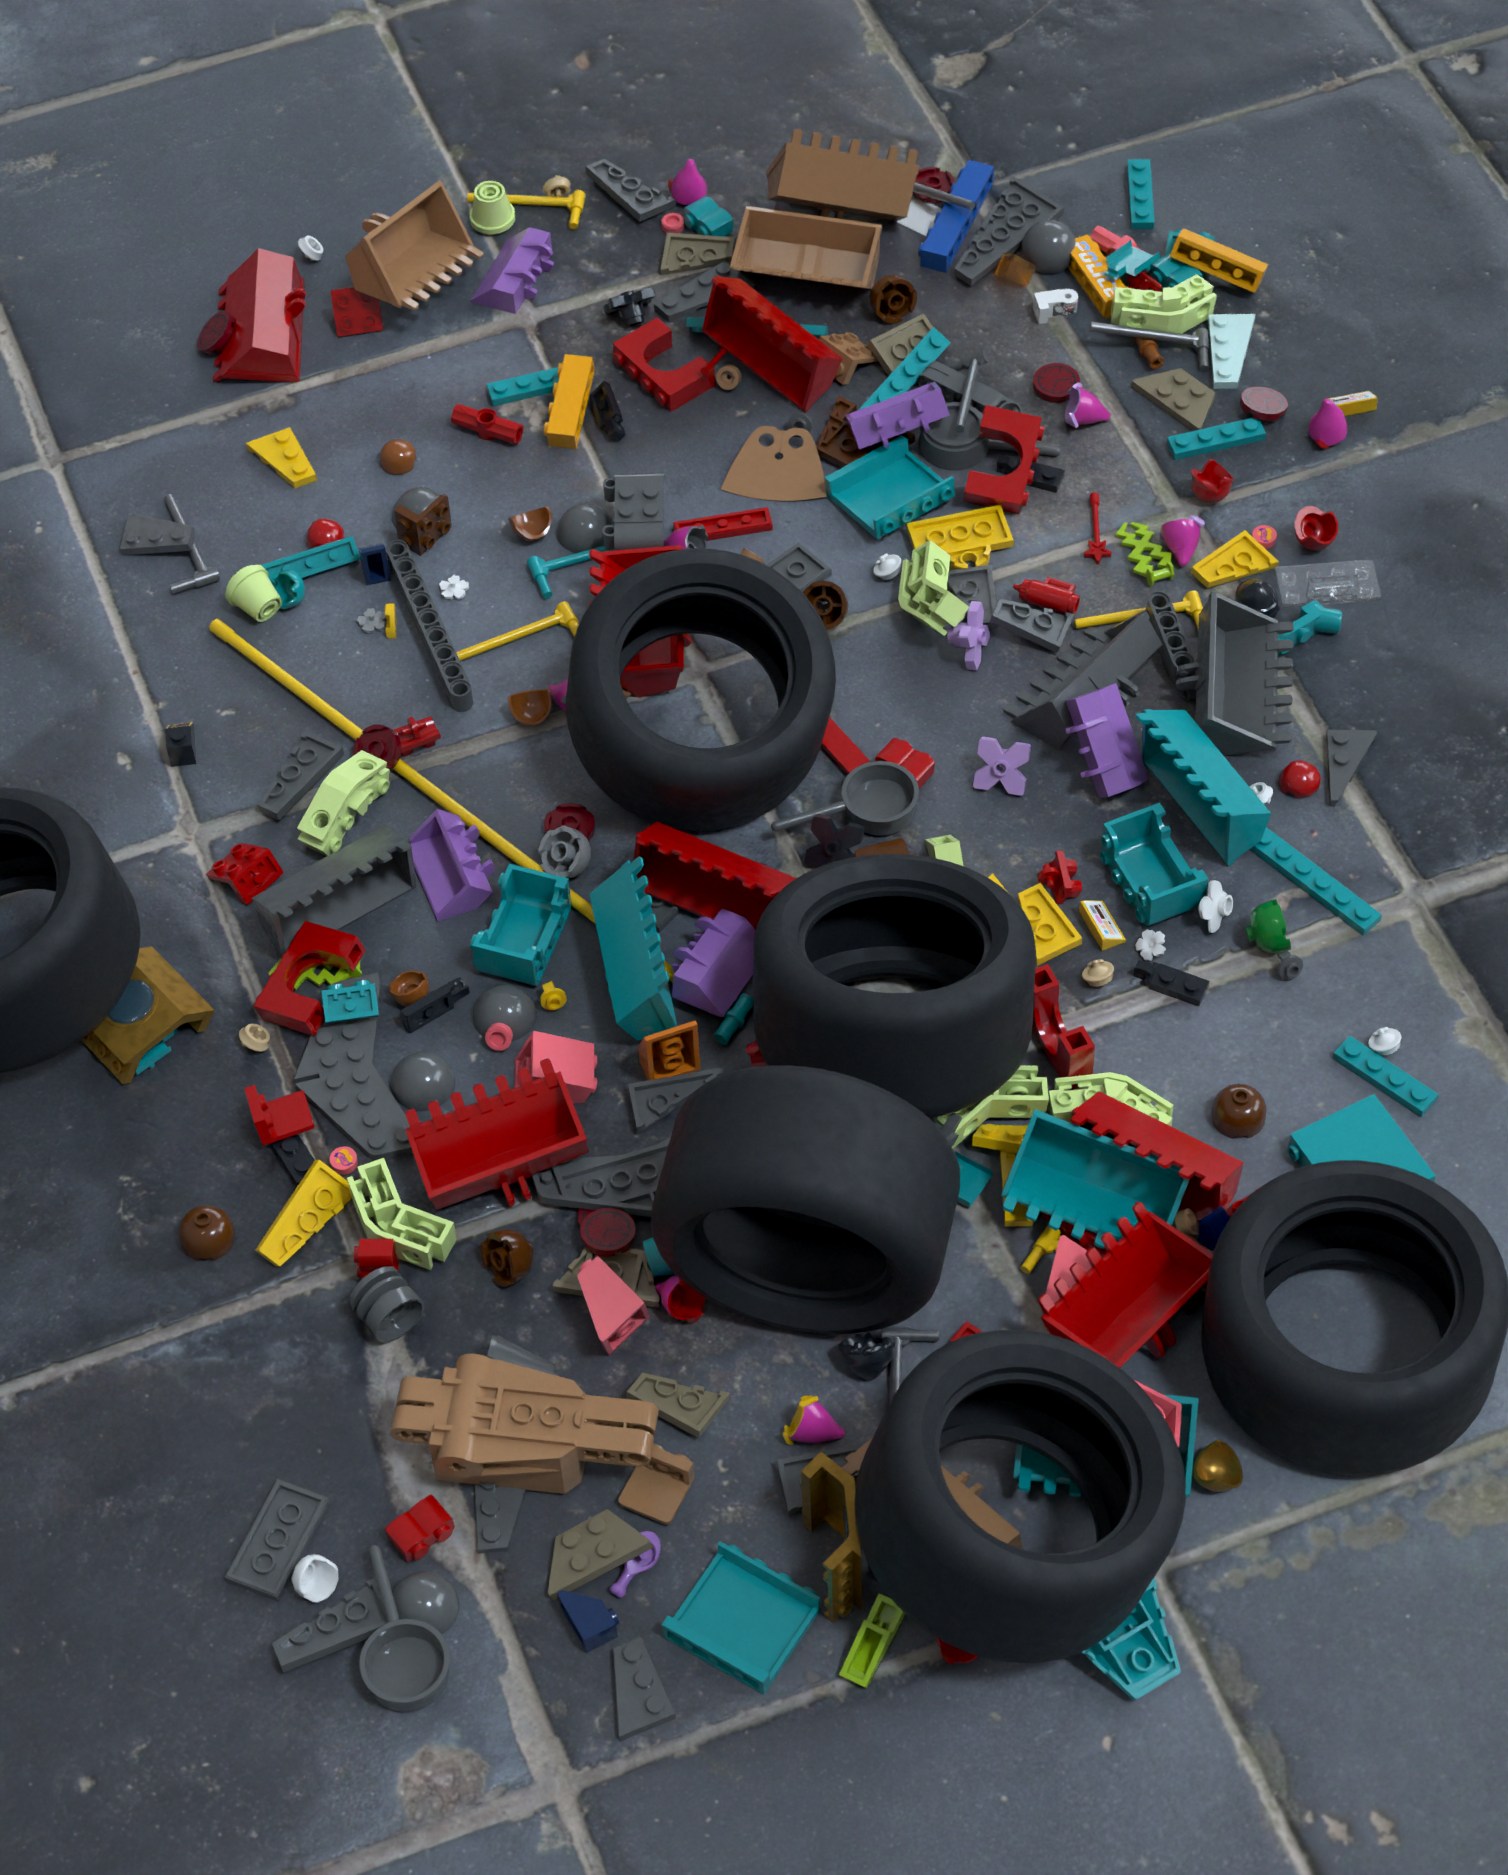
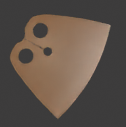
[721,426,827,501]

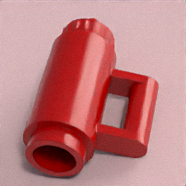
[1013,577,1080,614]

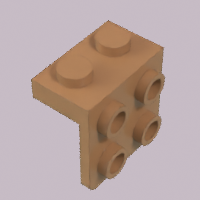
[819,332,878,385]
[619,1443,695,1525]

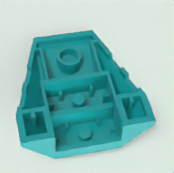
[1082,1578,1181,1701]

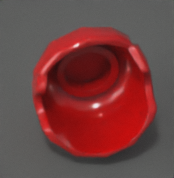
[306,518,344,549]
[1278,760,1321,799]

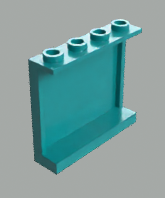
[824,435,955,539]
[1287,1094,1436,1182]
[662,1541,821,1695]

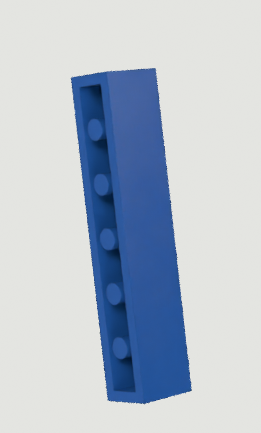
[918,160,994,273]

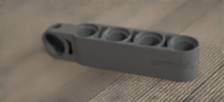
[917,361,1023,414]
[1145,591,1196,701]

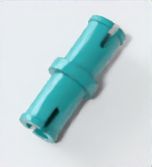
[713,993,754,1045]

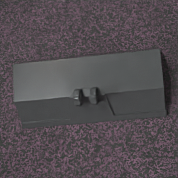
[1176,592,1294,756]
[1003,611,1162,750]
[252,825,417,959]

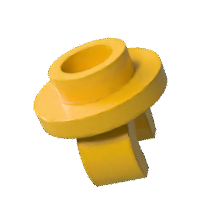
[540,981,567,1010]

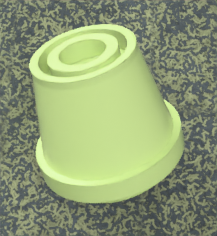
[469,181,515,235]
[225,565,282,622]

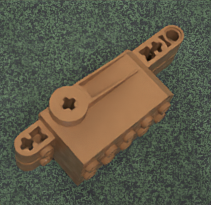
[390,1354,659,1494]

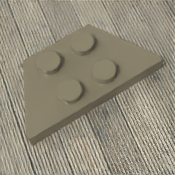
[1132,368,1215,431]
[553,1248,660,1308]
[548,1509,653,1600]

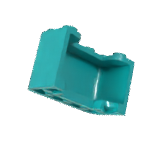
[1099,803,1209,926]
[470,864,571,986]

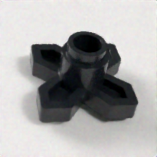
[603,287,656,327]
[804,814,865,868]

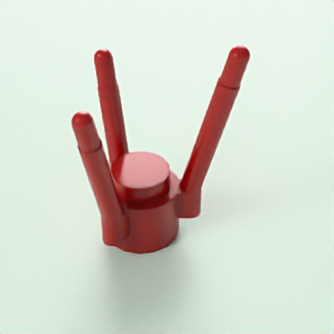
[1127,271,1162,292]

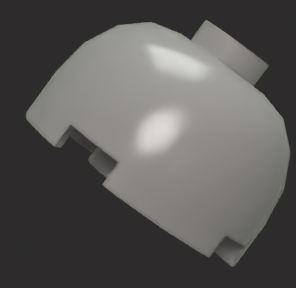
[539,826,591,878]

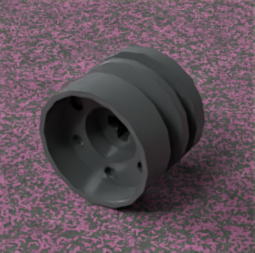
[349,1266,425,1342]

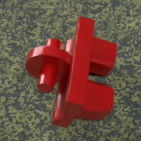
[394,716,441,757]
[1037,850,1082,904]

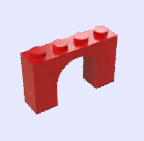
[612,317,716,412]
[963,405,1045,514]
[253,921,366,1036]
[1032,964,1095,1090]

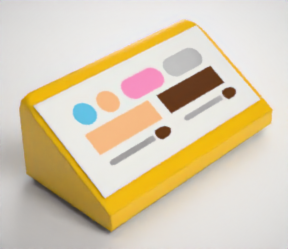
[1323,391,1378,416]
[1079,900,1126,951]

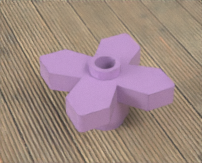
[947,601,990,671]
[973,737,1031,796]

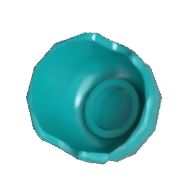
[274,570,305,610]

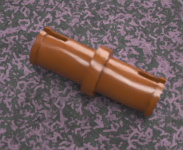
[1133,337,1164,369]

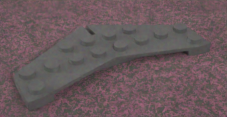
[294,973,413,1161]
[531,1137,671,1217]

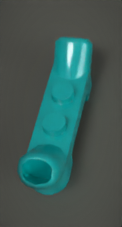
[1278,600,1342,656]

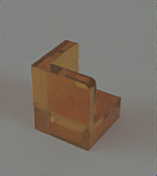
[995,253,1036,287]

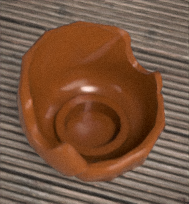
[380,439,416,474]
[389,971,429,1006]

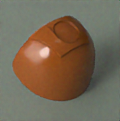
[508,506,552,542]
[508,689,552,725]

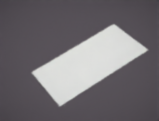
[895,195,942,236]

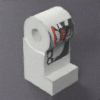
[1033,289,1078,324]

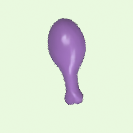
[610,1531,661,1598]

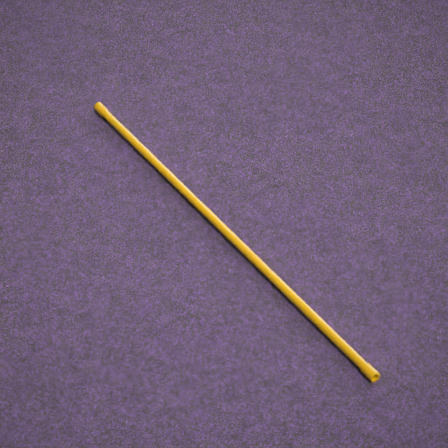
[209,619,711,1014]

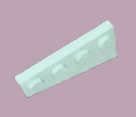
[1208,314,1255,389]

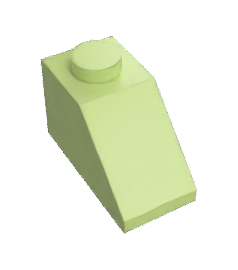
[925,835,963,866]

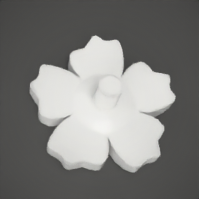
[439,575,469,600]
[1135,929,1166,961]

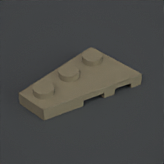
[661,233,735,275]
[867,313,933,376]
[626,1373,730,1438]

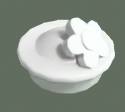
[298,236,323,261]
[874,553,902,580]
[1250,782,1273,805]
[1368,1027,1401,1056]

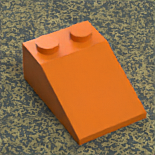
[638,1020,701,1080]

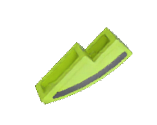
[839,1593,906,1688]

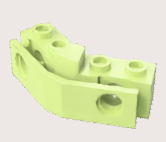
[1111,274,1217,334]
[898,540,969,636]
[297,750,390,856]
[936,1065,1049,1149]
[1048,1072,1174,1127]
[347,1158,457,1270]

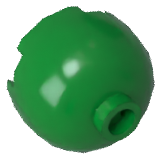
[1245,899,1291,954]

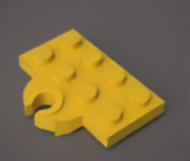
[906,505,1014,570]

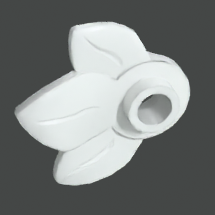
[1198,880,1233,933]

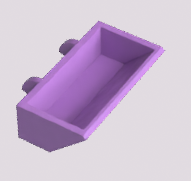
[470,227,554,314]
[845,381,950,449]
[1065,683,1149,798]
[409,809,495,922]
[672,908,756,1017]

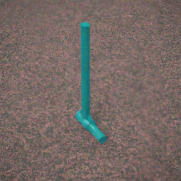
[527,546,615,599]

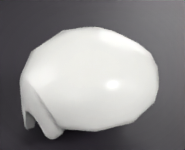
[291,1554,339,1602]

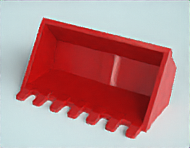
[213,248,306,383]
[702,276,843,413]
[589,545,692,697]
[634,822,796,930]
[405,1058,589,1210]
[1070,1091,1244,1231]
[1038,1202,1213,1368]

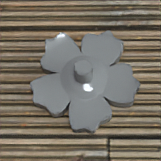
[357,608,386,633]

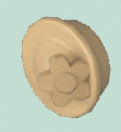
[543,175,570,197]
[1082,959,1114,987]
[239,1023,270,1052]

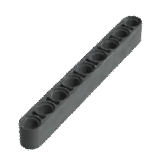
[386,540,473,712]

